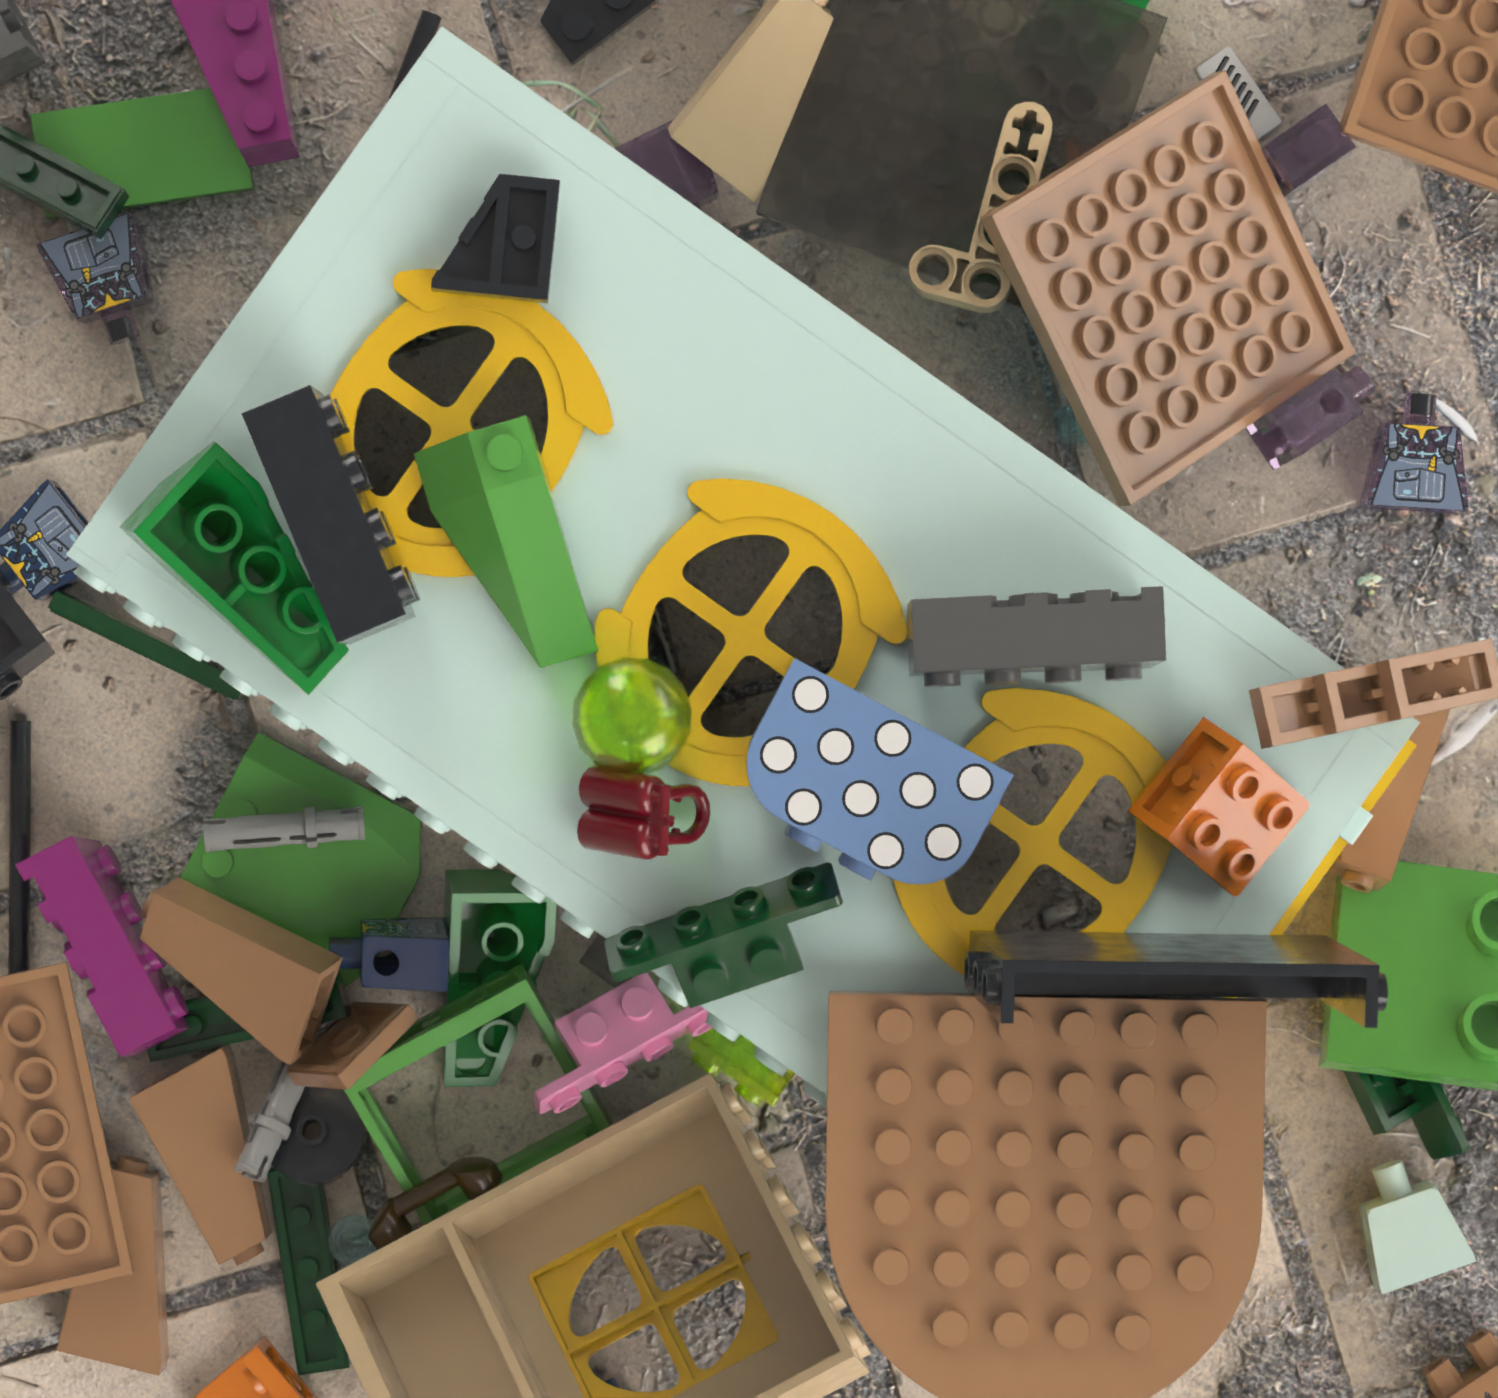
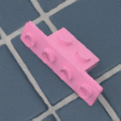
[534,972,712,1115]

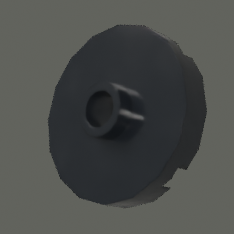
[271,1086,367,1186]

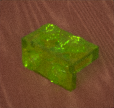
[687,1028,795,1107]

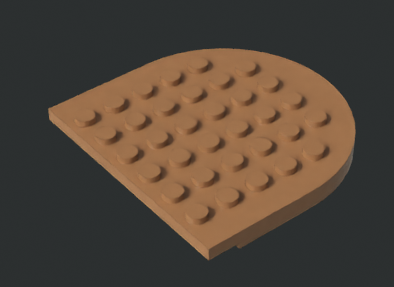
[825,991,1267,1398]

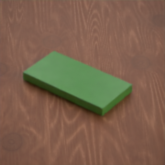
[30,88,255,220]

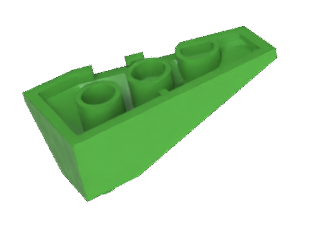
[414,415,598,668]

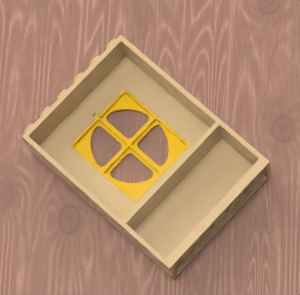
[316,1073,871,1398]

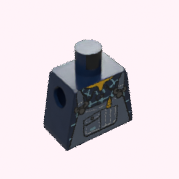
[0,479,89,601]
[328,917,449,992]

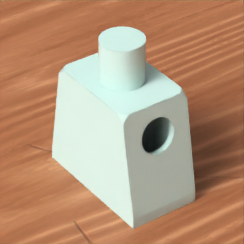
[1359,1160,1476,1294]

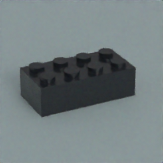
[241,385,420,644]

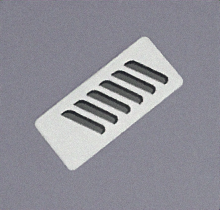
[1196,47,1281,140]

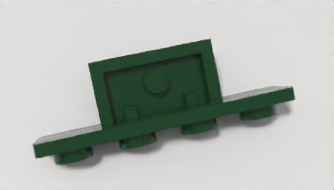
[604,862,843,1009]
[1343,1070,1470,1160]

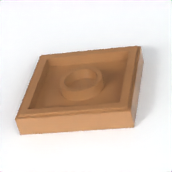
[286,1002,419,1090]

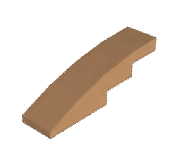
[1249,638,1498,749]

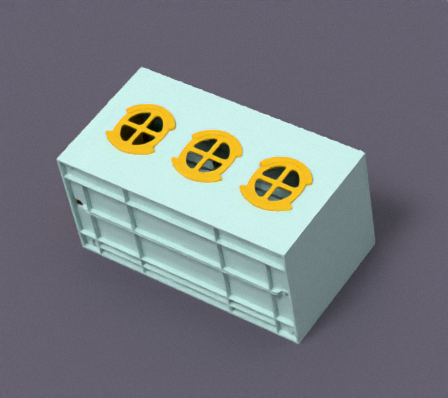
[66,26,1420,1109]

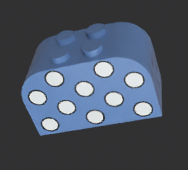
[747,658,1014,884]

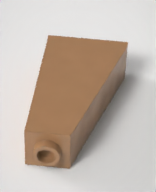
[1328,709,1450,893]
[140,877,343,1065]
[129,1045,272,1266]
[56,1155,169,1376]

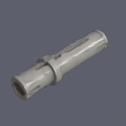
[203,806,365,852]
[233,1032,321,1182]

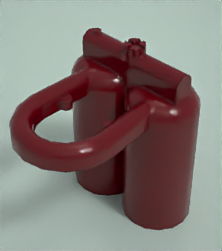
[577,766,711,860]

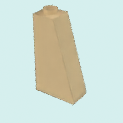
[668,0,834,202]

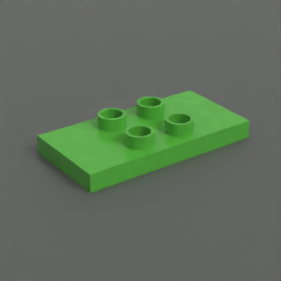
[1319,861,1498,1091]

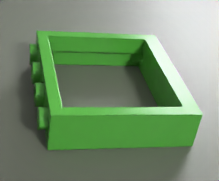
[344,963,613,1225]

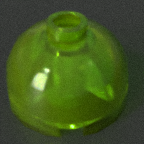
[572,657,692,774]

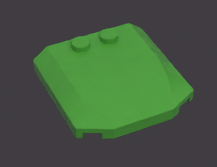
[180,732,422,988]

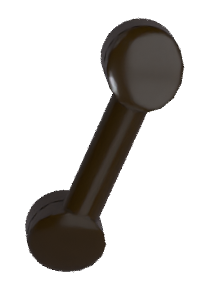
[368,1157,503,1250]

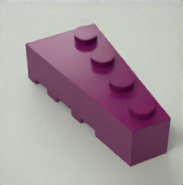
[171,0,300,167]
[15,836,189,1056]

